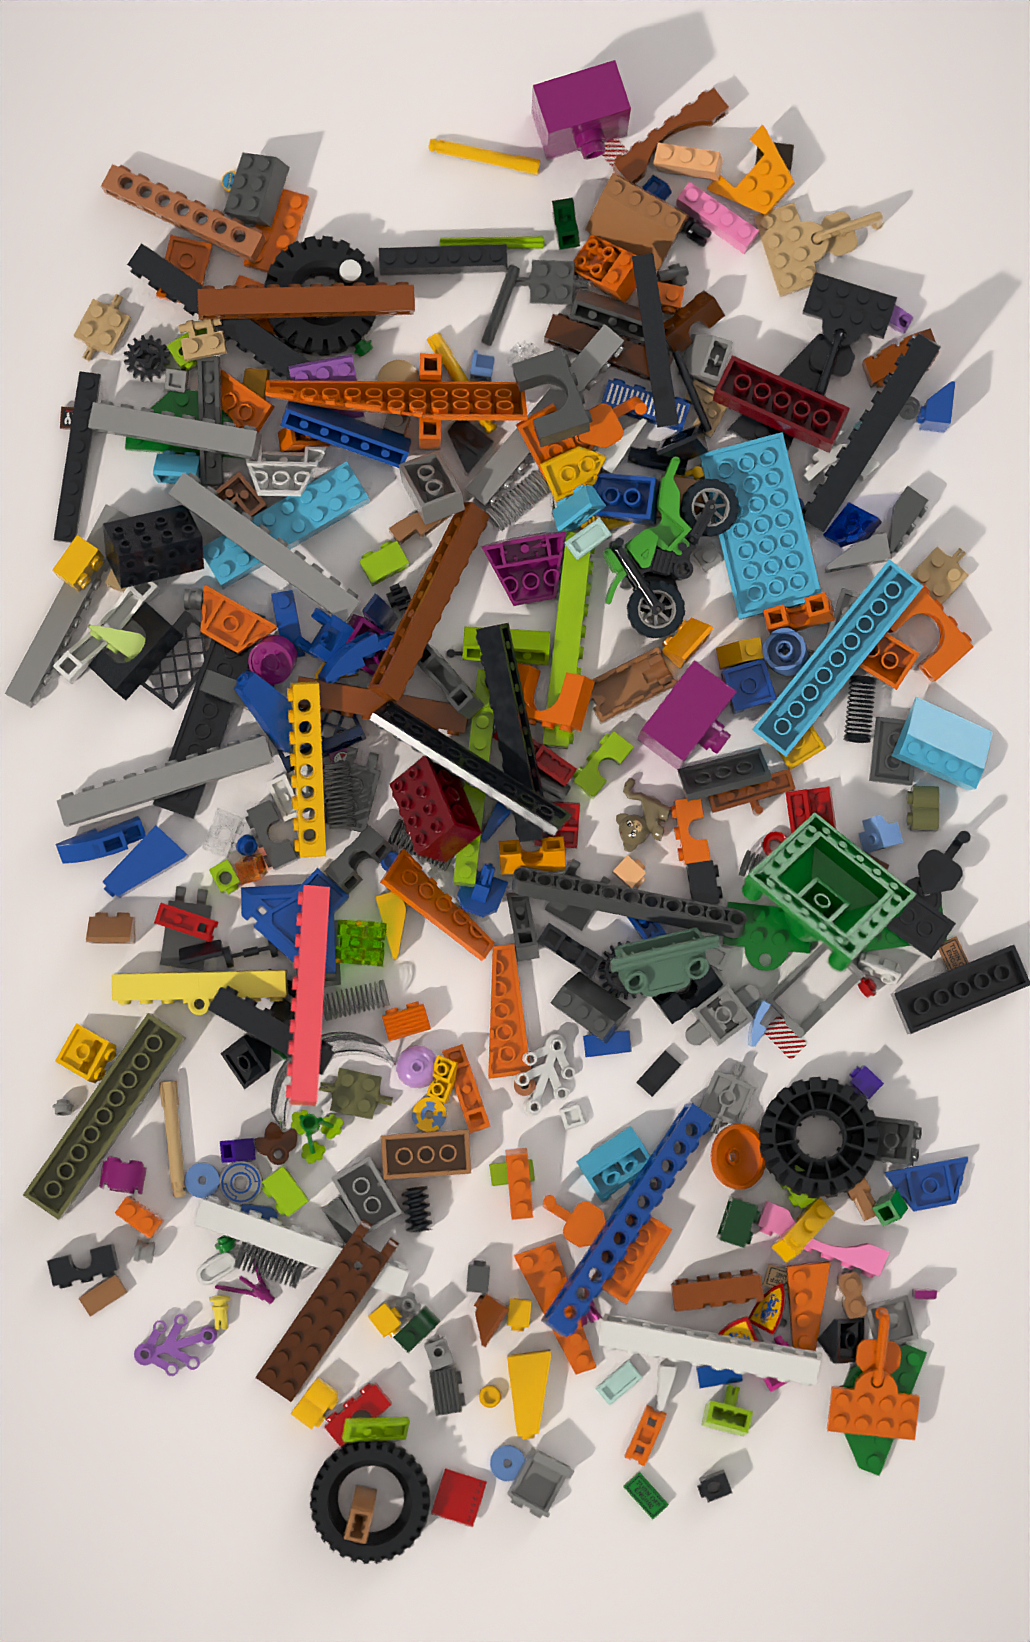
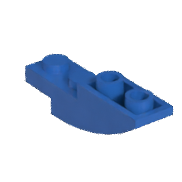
[318,631,395,683]
[55,816,146,864]

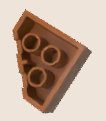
[862,328,939,389]

